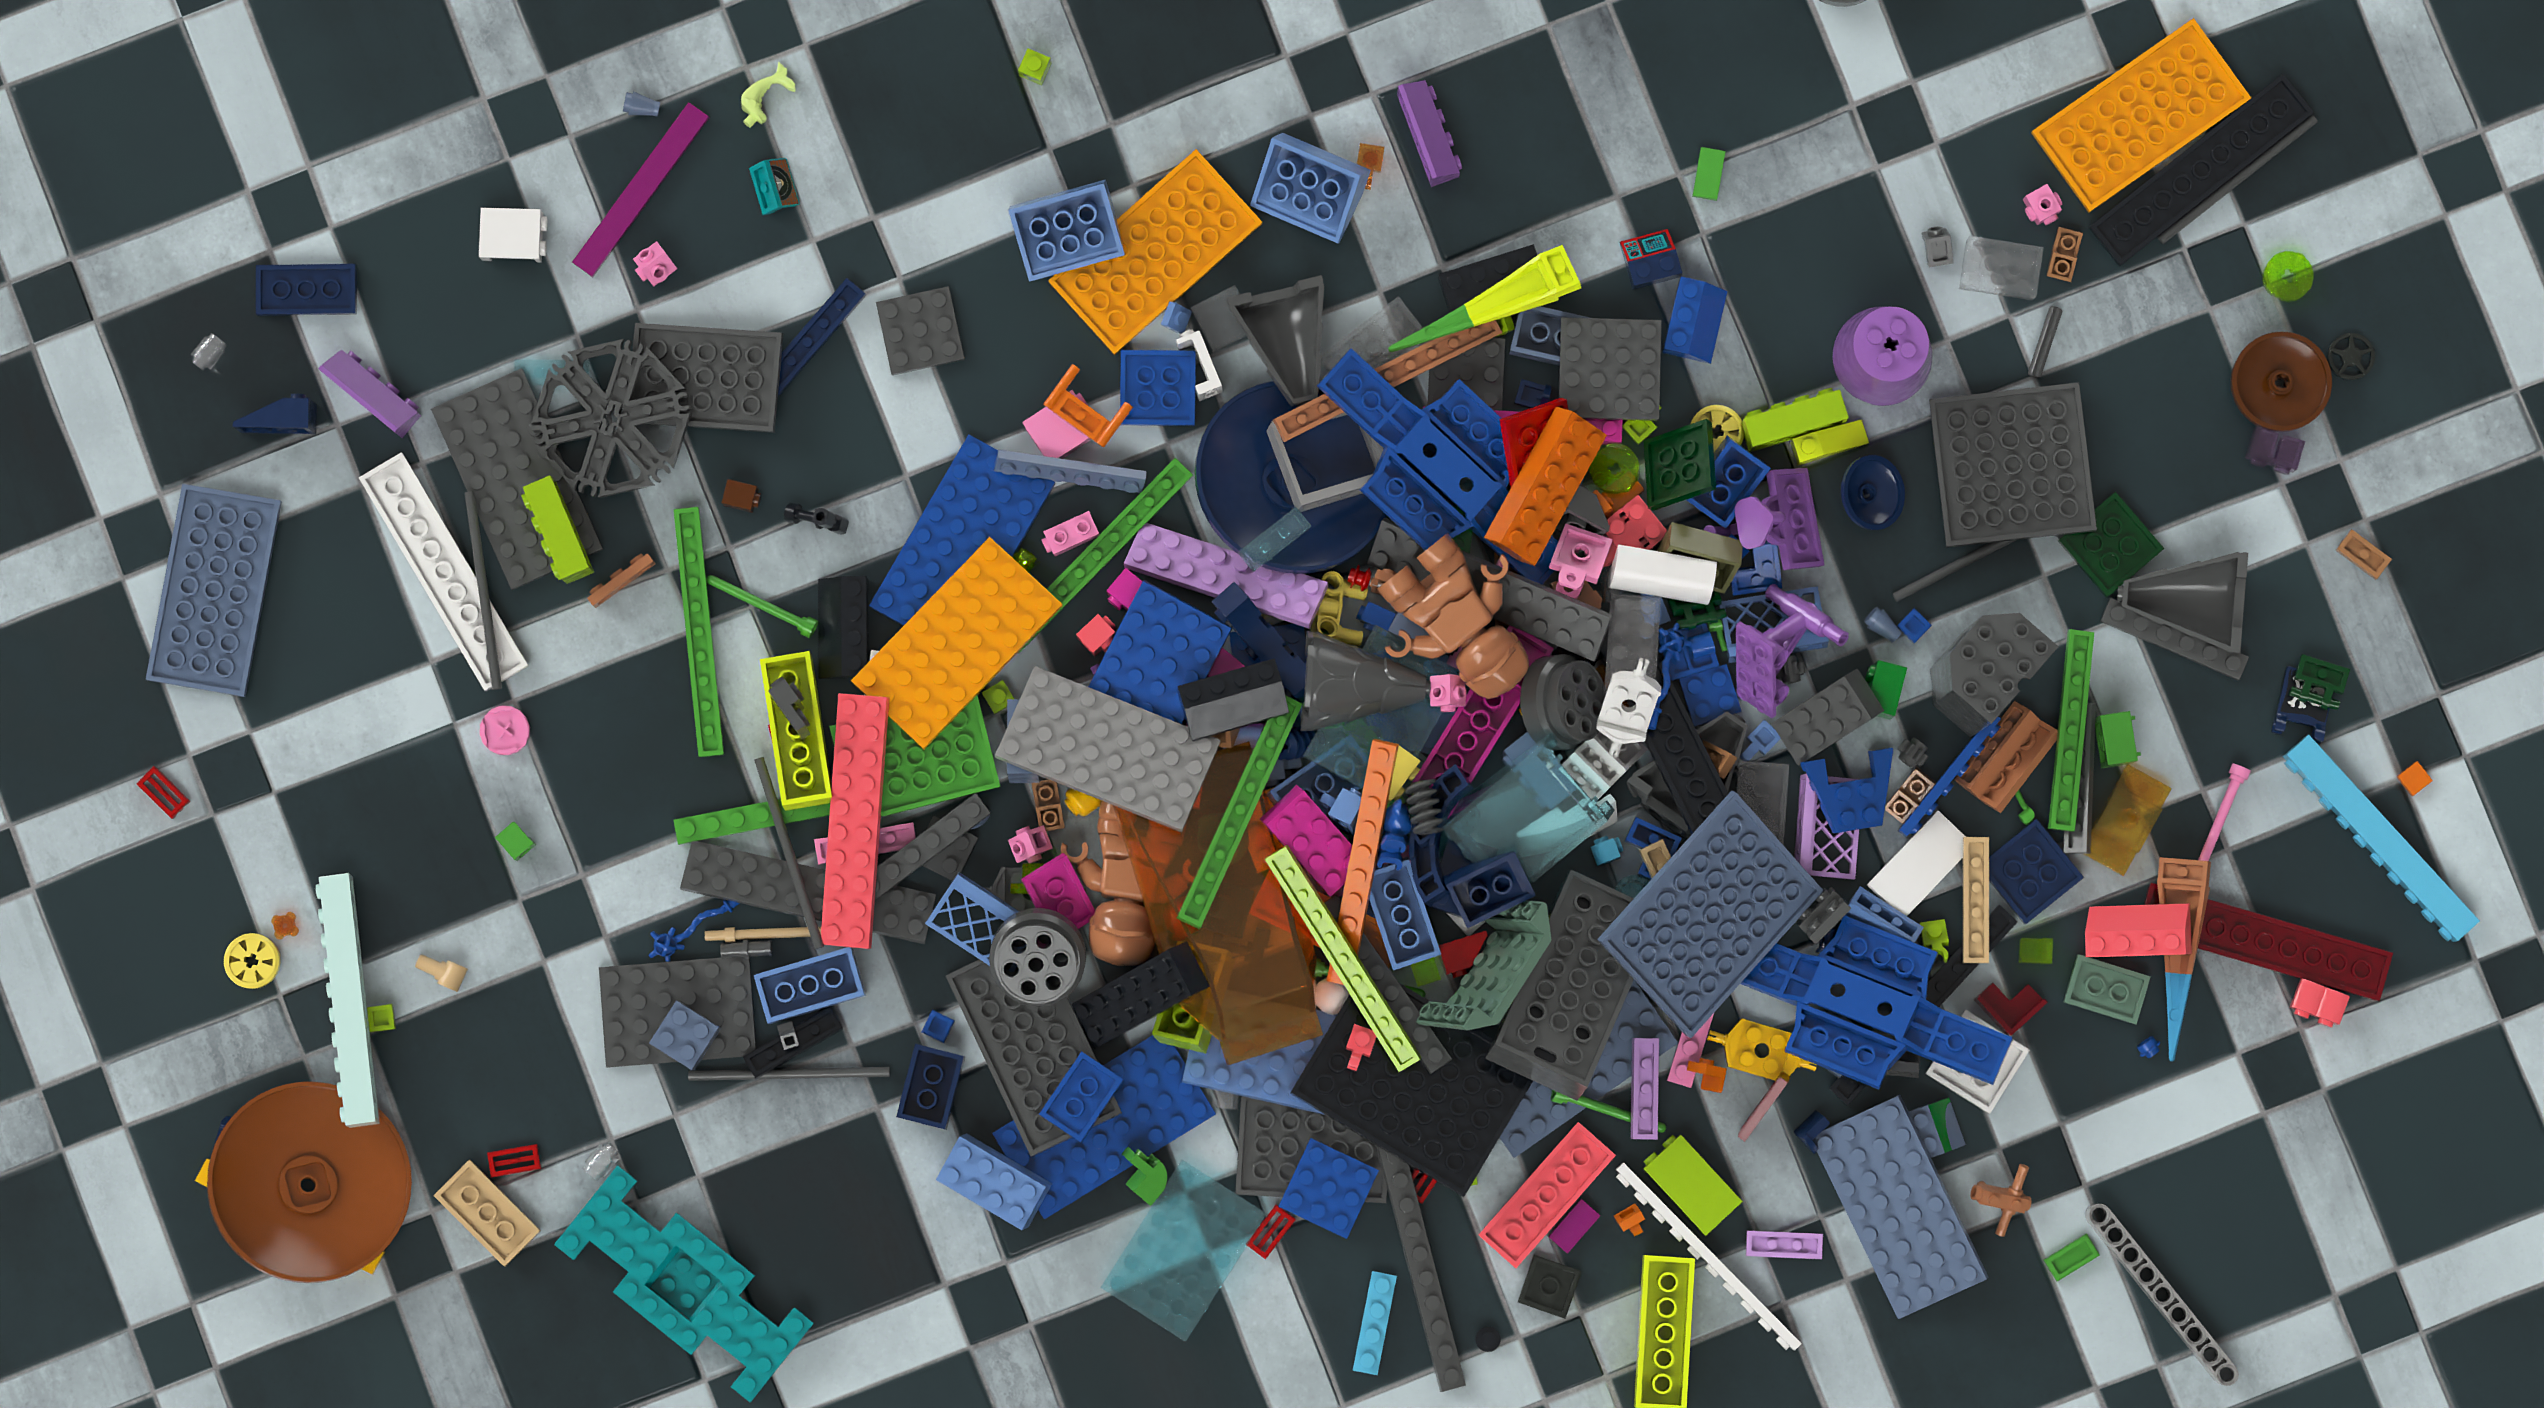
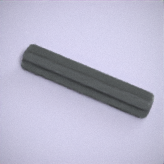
[2028,306,2063,378]

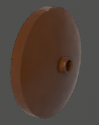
[2231,332,2332,432]

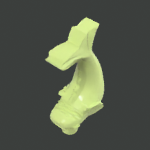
[741,62,796,128]

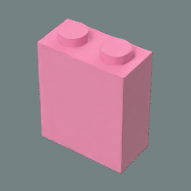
[1022,390,1091,459]

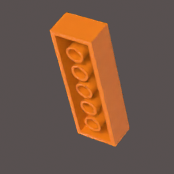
[1484,407,1607,566]

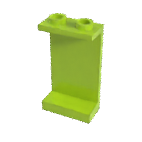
[1643,1135,1743,1236]

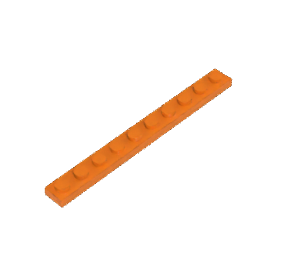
[1327,739,1399,985]

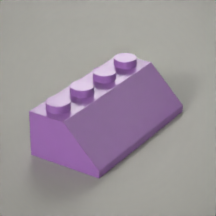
[1397,80,1462,187]
[318,349,421,438]

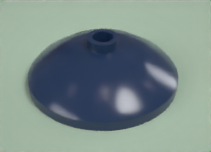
[1841,455,1905,530]

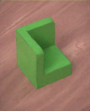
[495,822,536,861]

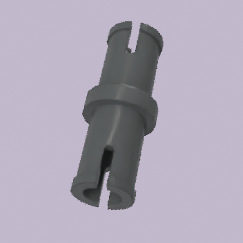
[720,939,773,960]

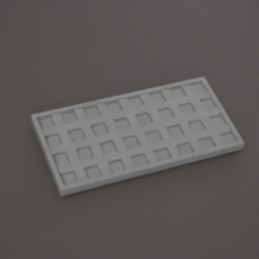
[995,666,1221,832]

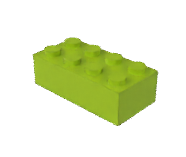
[1741,388,1849,452]
[521,475,594,584]
[1152,940,1236,1054]

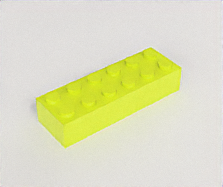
[760,651,832,811]
[1634,1255,1695,1408]

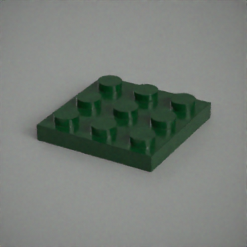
[1643,419,1716,511]
[2058,492,2164,598]

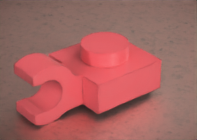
[1346,1024,1376,1071]

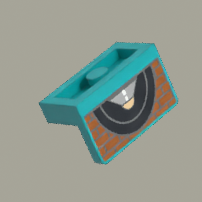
[749,158,800,215]

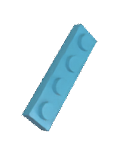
[1353,1271,1397,1375]

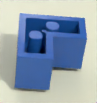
[1624,817,1682,881]

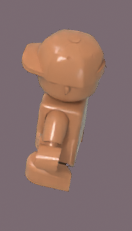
[1377,533,1529,699]
[1061,800,1194,966]

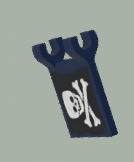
[2271,666,2329,744]

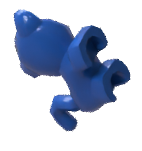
[1377,799,1412,870]

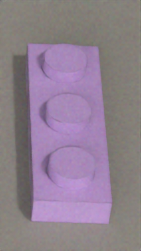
[1746,1231,1823,1259]

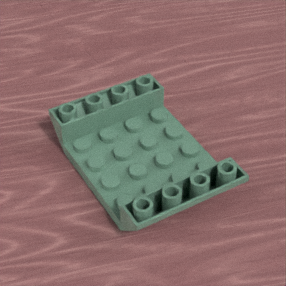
[1416,900,1552,1030]

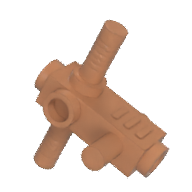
[1970,1164,2031,1237]

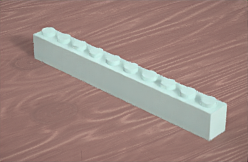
[316,873,380,1128]

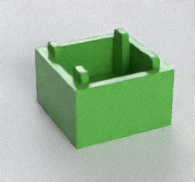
[2095,711,2141,768]

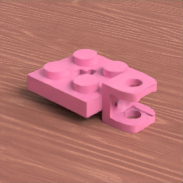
[1549,523,1613,599]

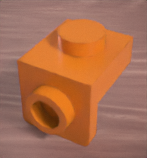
[1687,1058,1727,1093]

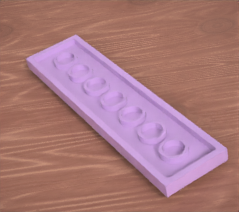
[1124,523,1328,629]

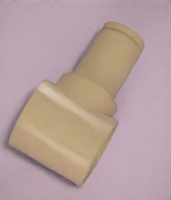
[415,954,468,992]

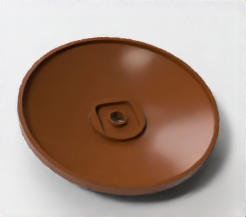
[207,1082,412,1283]

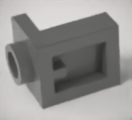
[1922,226,1954,268]

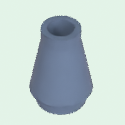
[623,91,660,116]
[1864,607,1902,643]

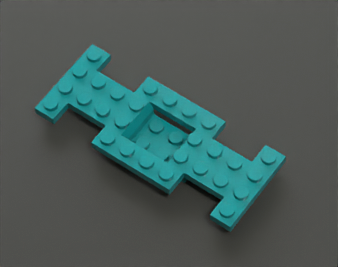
[554,1165,814,1403]

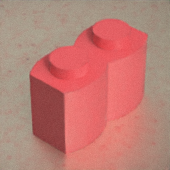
[2290,978,2350,1028]

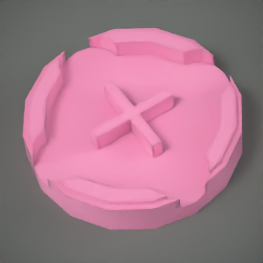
[480,706,530,755]

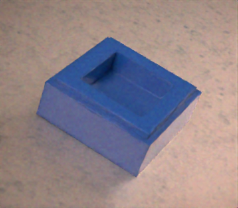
[1897,608,1932,643]
[921,1010,955,1043]

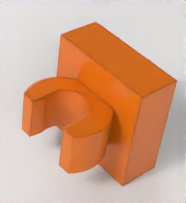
[1614,1204,1645,1237]

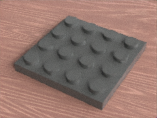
[1559,317,1661,421]

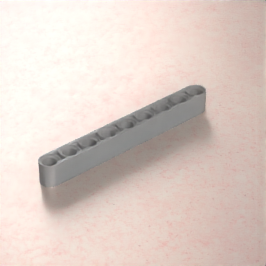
[2085,1204,2239,1386]

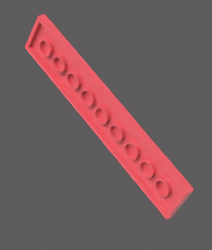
[821,693,889,949]

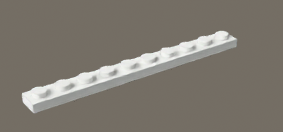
[1615,1163,1802,1351]

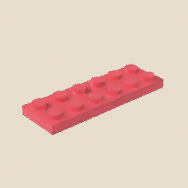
[1478,1122,1616,1268]

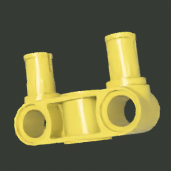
[1311,571,1368,646]

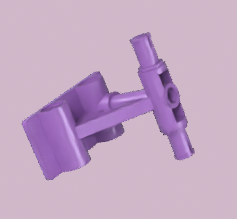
[1736,584,1849,718]

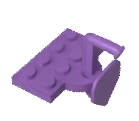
[1704,468,1825,570]

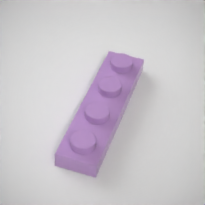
[1631,1038,1659,1140]

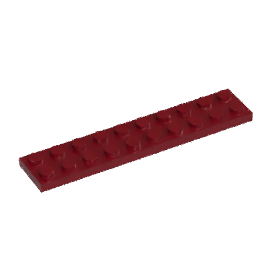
[2144,883,2393,1001]

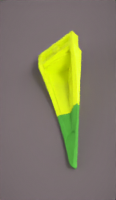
[1388,245,1581,352]

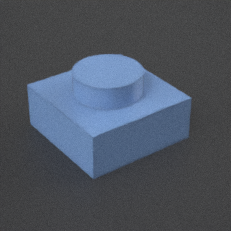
[1161,301,1192,334]

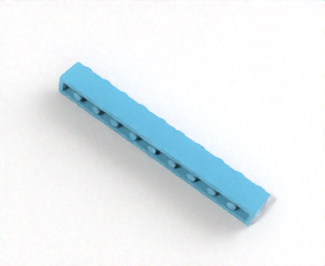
[2283,735,2480,942]

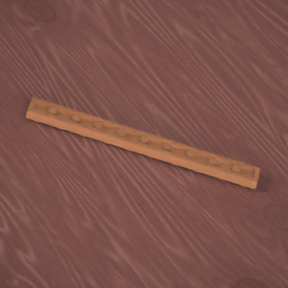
[1273,320,1502,442]

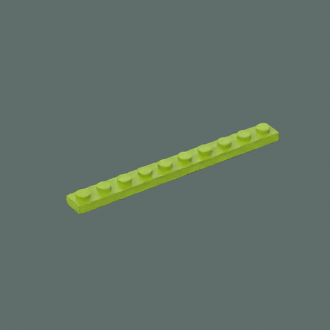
[1265,845,1422,1072]

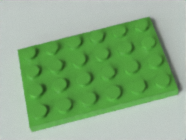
[830,695,1001,817]

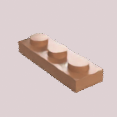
[587,553,656,608]

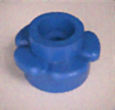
[2137,1036,2161,1058]

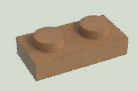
[2336,529,2392,580]
[1702,740,1737,779]

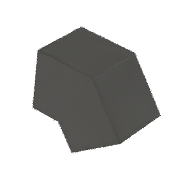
[777,1021,799,1050]

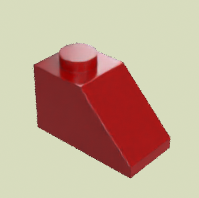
[1438,931,1488,978]

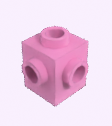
[2023,184,2062,226]
[633,241,677,287]
[1429,674,1466,712]
[1008,825,1053,864]

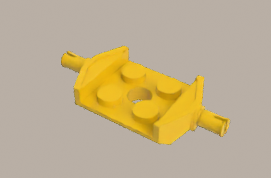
[1707,1018,1816,1080]

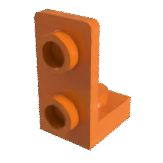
[1592,472,1644,519]

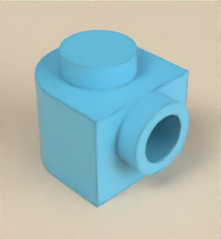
[1590,836,1624,866]

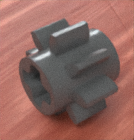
[1776,656,1805,684]
[1897,737,1929,769]

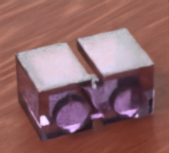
[2245,427,2305,475]

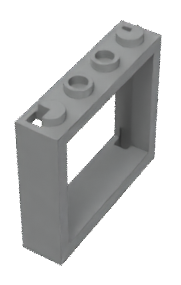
[1266,412,1383,513]

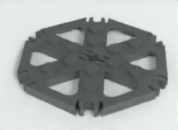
[531,339,692,498]

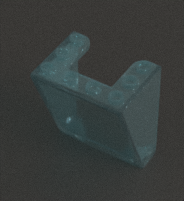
[1442,734,1615,884]

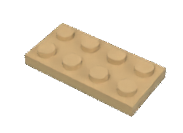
[433,1160,541,1267]

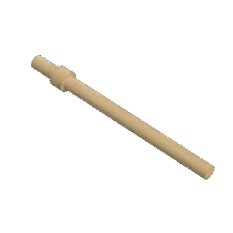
[705,926,821,943]

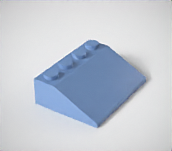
[1250,133,1371,243]
[1008,179,1125,282]

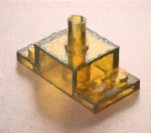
[2083,764,2172,876]

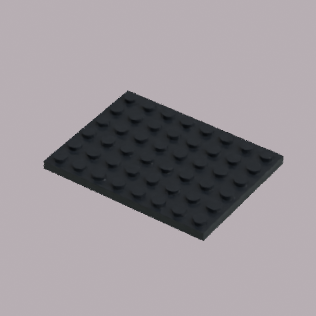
[1290,982,1533,1198]

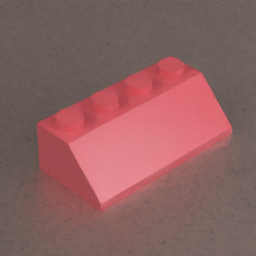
[2085,903,2192,957]

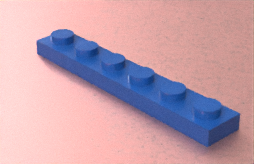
[1898,717,2001,837]

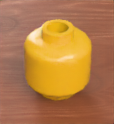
[1064,788,1101,817]

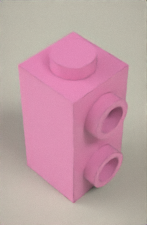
[1041,511,1100,556]

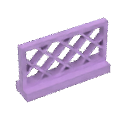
[1794,774,1859,880]

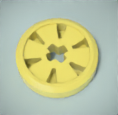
[1690,405,1744,452]
[224,933,281,989]

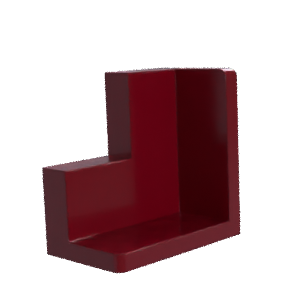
[1974,983,2048,1036]

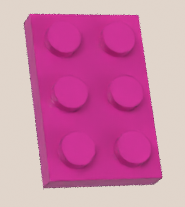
[1021,853,1095,929]

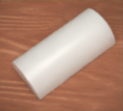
[1608,545,1717,605]

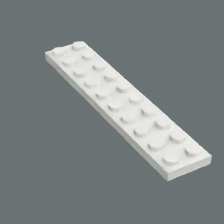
[359,452,529,691]

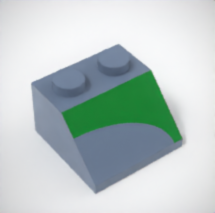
[1908,1097,1966,1158]

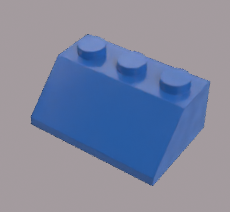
[1662,276,1728,364]

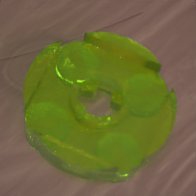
[2262,251,2314,302]
[1589,443,1640,494]

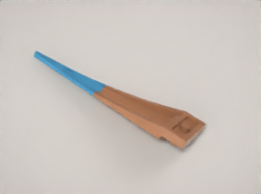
[2157,857,2211,1062]

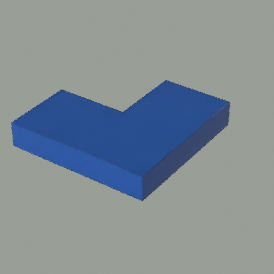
[1731,541,1782,596]

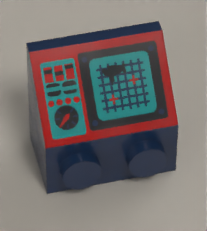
[1619,229,1682,290]

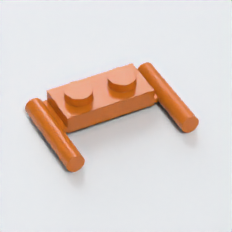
[1043,364,1133,448]

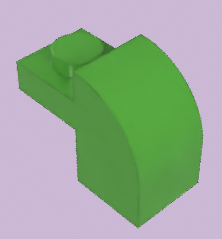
[1122,1147,1167,1206]

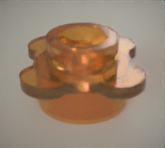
[271,912,299,940]

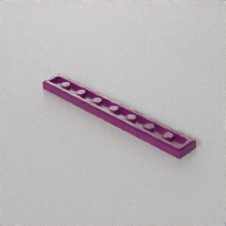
[572,102,709,278]

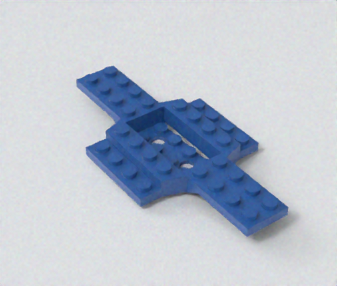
[1317,348,1558,584]
[1740,916,2013,1089]

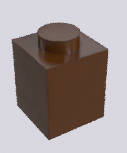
[722,479,761,513]

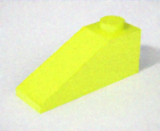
[1790,419,1869,466]

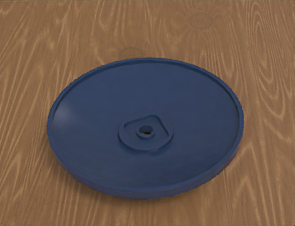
[1195,381,1386,574]

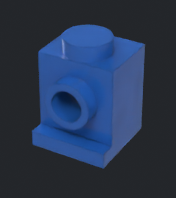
[1356,601,1396,638]

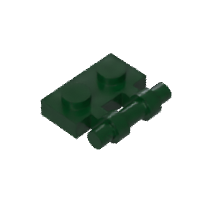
[1667,591,1727,630]
[2289,654,2350,710]

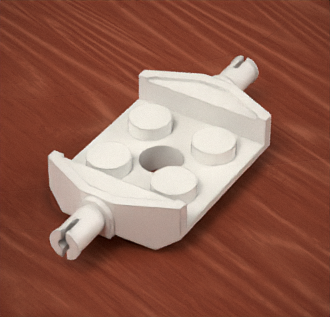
[1596,658,1661,757]

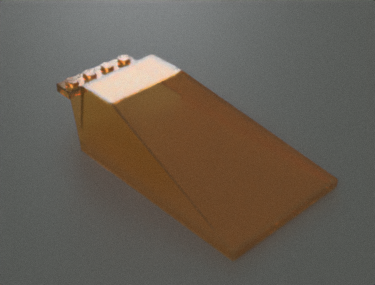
[1113,741,1323,1065]

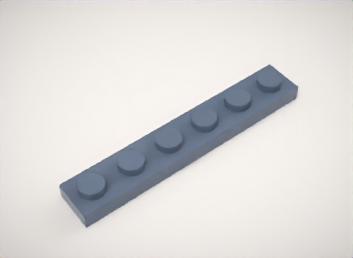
[994,449,1146,493]

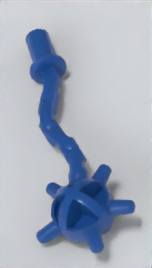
[1648,623,1692,730]
[649,900,740,962]

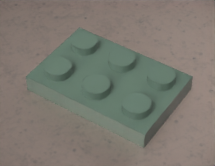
[2063,954,2151,1025]

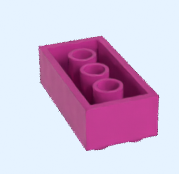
[1260,785,1352,897]

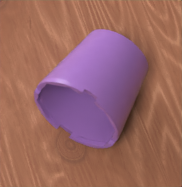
[1832,306,1932,406]

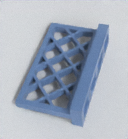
[1719,586,1829,663]
[925,872,1026,972]

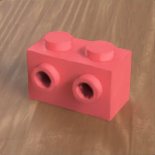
[1076,614,1116,657]

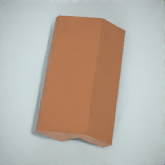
[1954,701,2058,813]

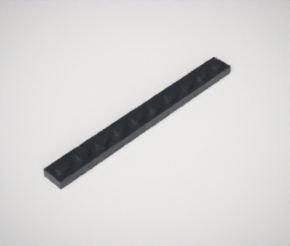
[1828,905,2018,1106]

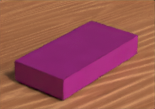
[1548,1199,1600,1254]

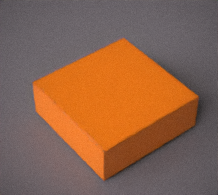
[2397,761,2433,796]

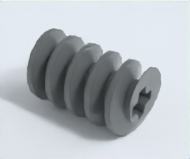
[1405,779,1444,835]

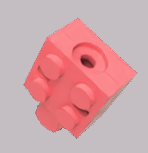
[1603,495,1667,567]

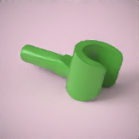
[1707,619,1727,652]
[2015,790,2035,826]

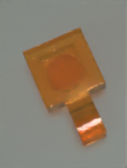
[1357,143,1385,190]

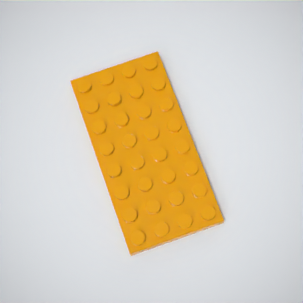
[2031,18,2251,213]
[1048,149,1263,355]
[851,537,1063,750]

